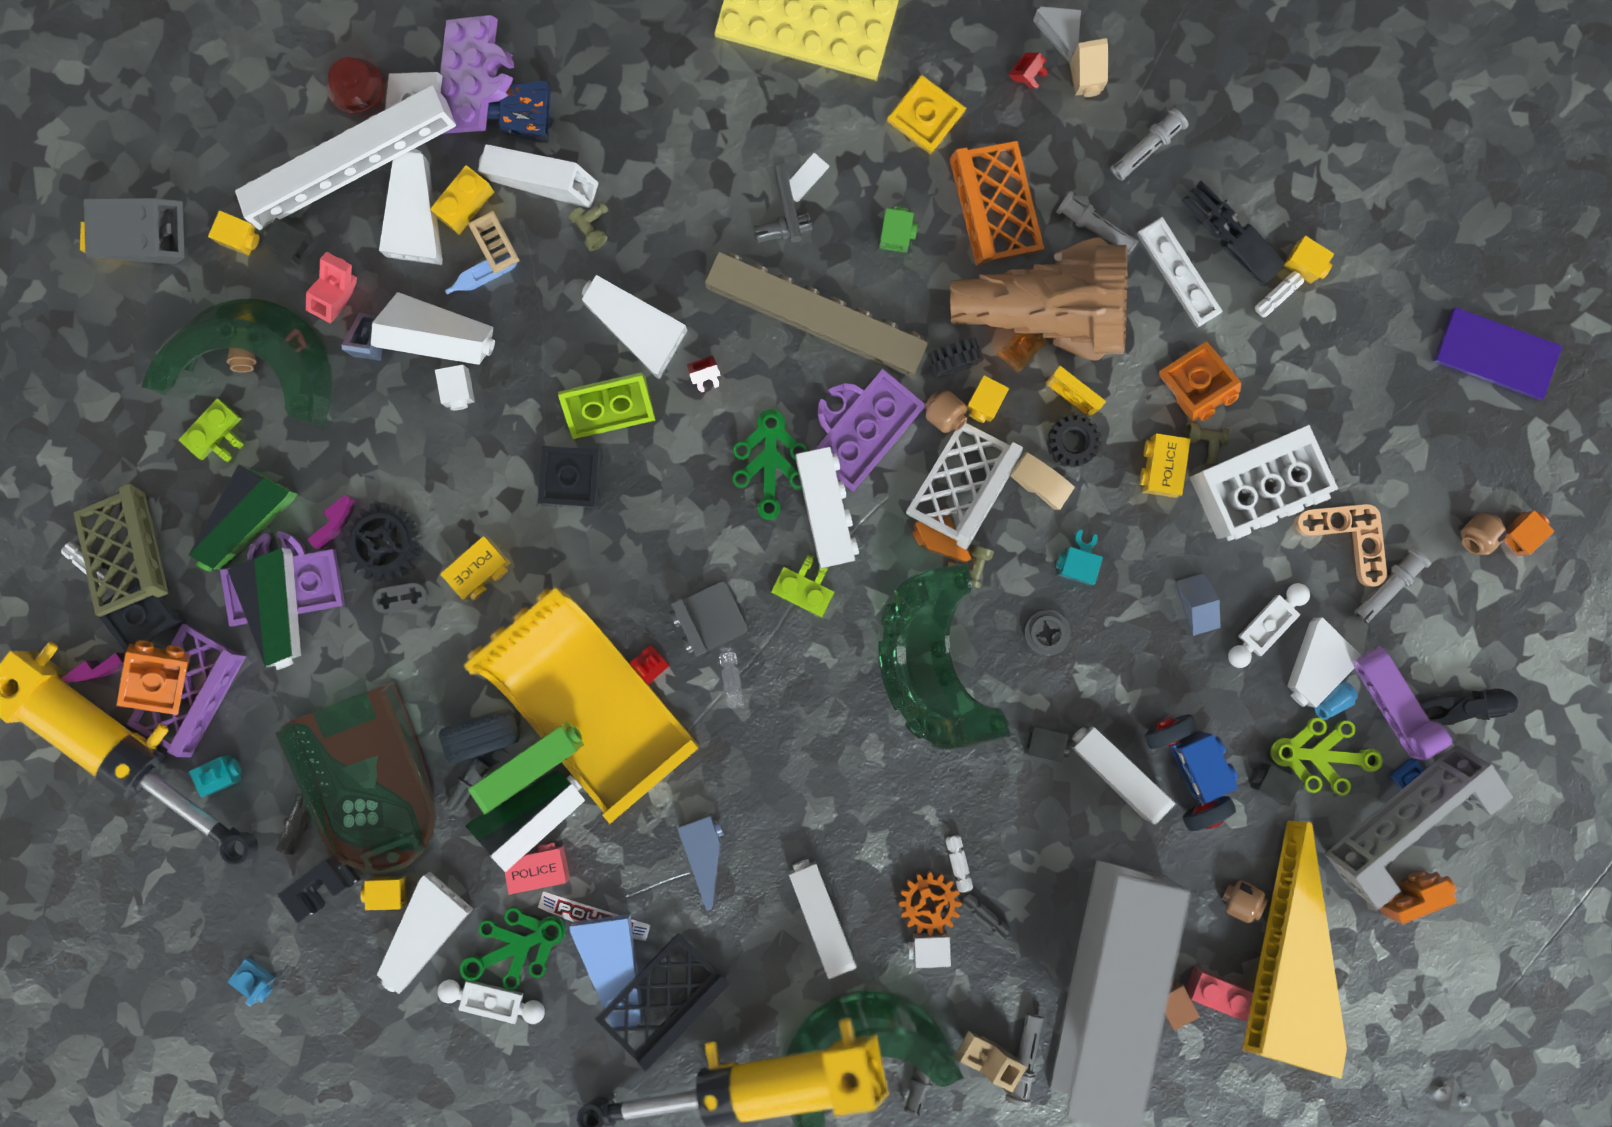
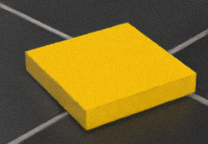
[887,74,966,155]
[1045,366,1106,417]

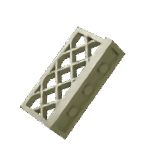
[74,484,168,617]

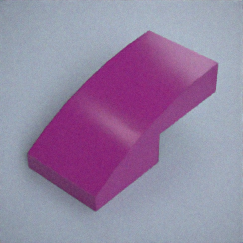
[308,494,357,550]
[62,653,126,683]

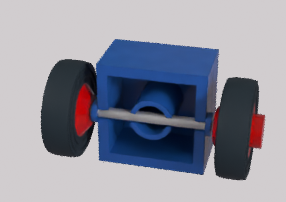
[1144,714,1238,831]

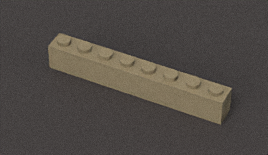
[705,252,929,378]

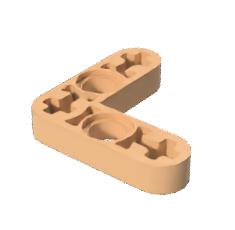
[1294,504,1387,587]

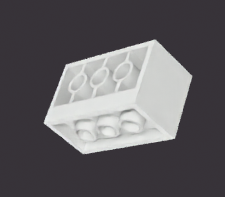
[1189,425,1338,541]

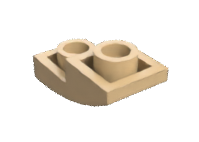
[1010,452,1075,510]

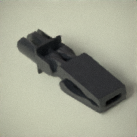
[1181,181,1286,286]
[1418,688,1518,725]

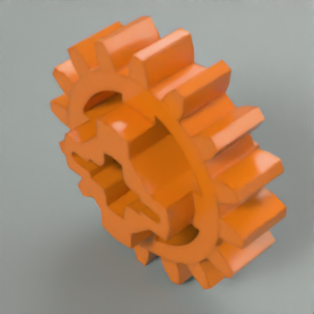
[898,871,962,936]

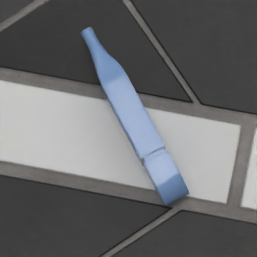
[445,252,517,294]

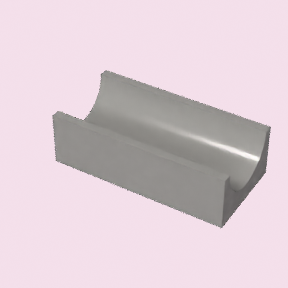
[1049,860,1190,1127]

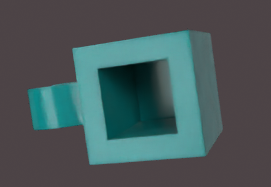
[1056,530,1103,585]
[189,755,242,798]

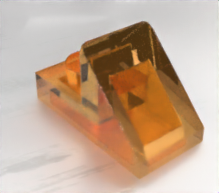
[996,333,1046,375]

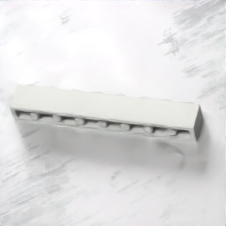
[235,85,456,230]

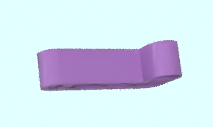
[1353,646,1452,760]

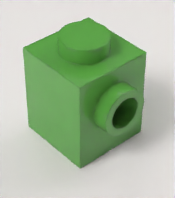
[879,206,918,253]

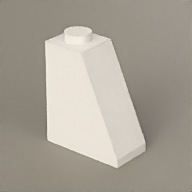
[1287,618,1362,707]

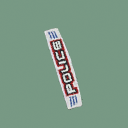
[538,892,651,941]

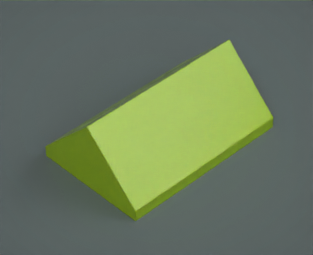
[558,372,655,439]

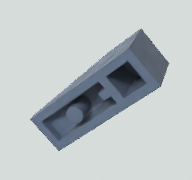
[678,814,724,911]

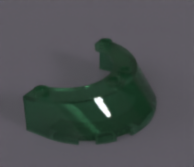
[142,299,333,428]
[878,563,1011,750]
[786,990,964,1127]

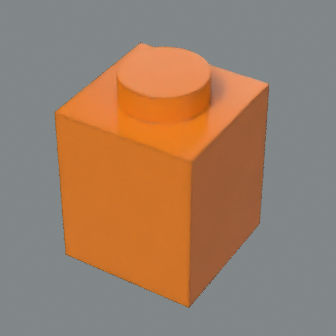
[1504,510,1555,556]

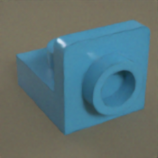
[227,957,276,1007]

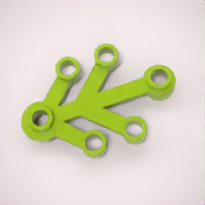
[1270,718,1383,795]

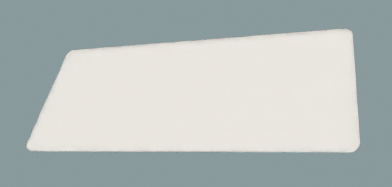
[789,153,829,202]

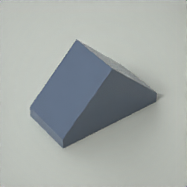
[341,313,383,361]
[1176,573,1221,636]

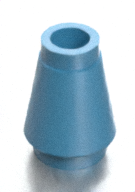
[1314,681,1358,720]

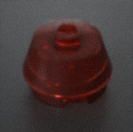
[326,57,383,114]

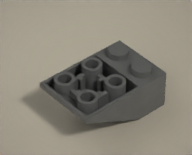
[84,198,185,264]

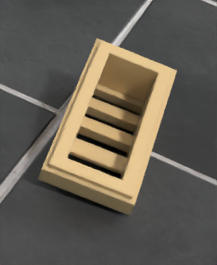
[468,211,520,274]

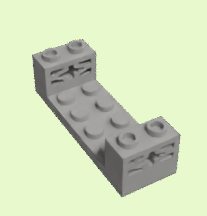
[1325,744,1513,909]

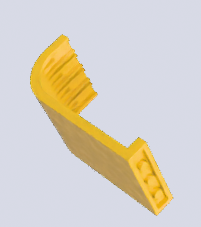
[464,588,700,824]

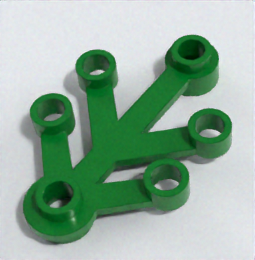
[733,409,807,520]
[460,907,566,991]

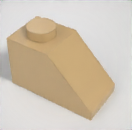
[1069,38,1108,97]

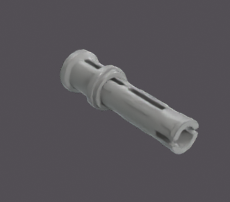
[1110,107,1189,181]
[1056,191,1138,256]
[1354,547,1431,624]
[1005,1013,1044,1107]

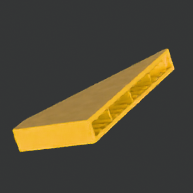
[1242,821,1347,1078]

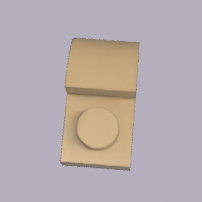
[954,1032,1027,1092]

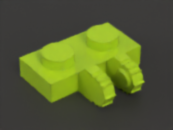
[179,398,244,462]
[771,554,835,618]

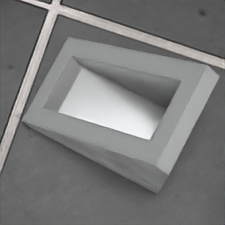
[1033,7,1081,62]

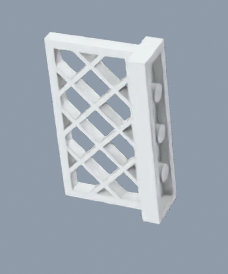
[906,423,1023,550]

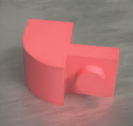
[306,252,357,324]

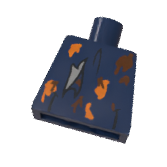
[487,81,551,143]

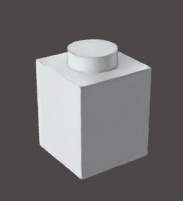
[435,365,475,410]
[908,932,951,968]

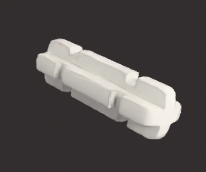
[1255,271,1304,318]
[61,542,108,586]
[945,835,973,892]

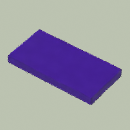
[1433,307,1563,400]

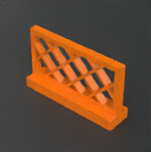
[949,141,1044,267]

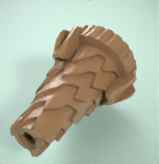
[950,238,1127,360]

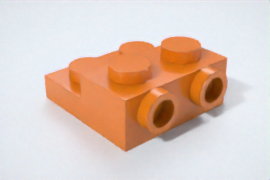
[1159,341,1241,422]
[116,640,190,715]
[1380,870,1457,924]

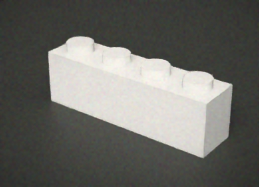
[795,447,859,569]

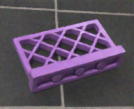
[127,623,246,757]

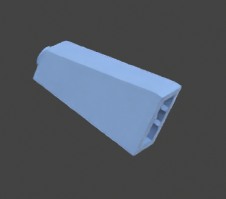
[570,914,644,1027]

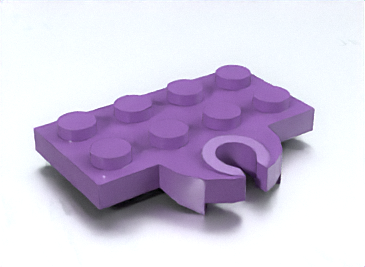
[440,15,514,134]
[815,369,926,493]
[220,531,346,626]

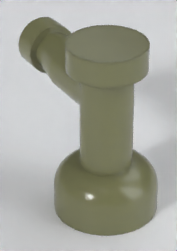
[568,202,608,251]
[1184,421,1230,465]
[946,545,994,588]

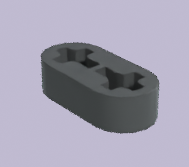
[372,583,429,614]

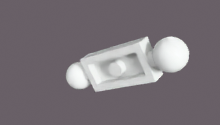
[1228,583,1310,668]
[437,980,545,1024]

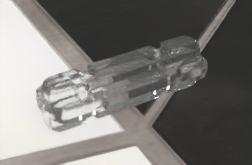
[719,652,744,708]

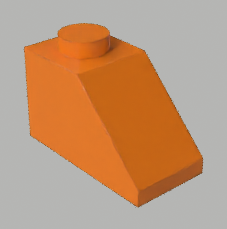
[912,508,972,563]

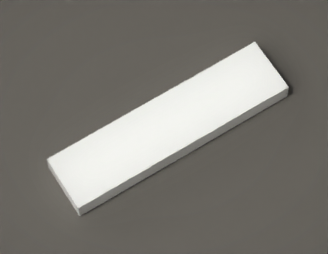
[1137,217,1223,328]

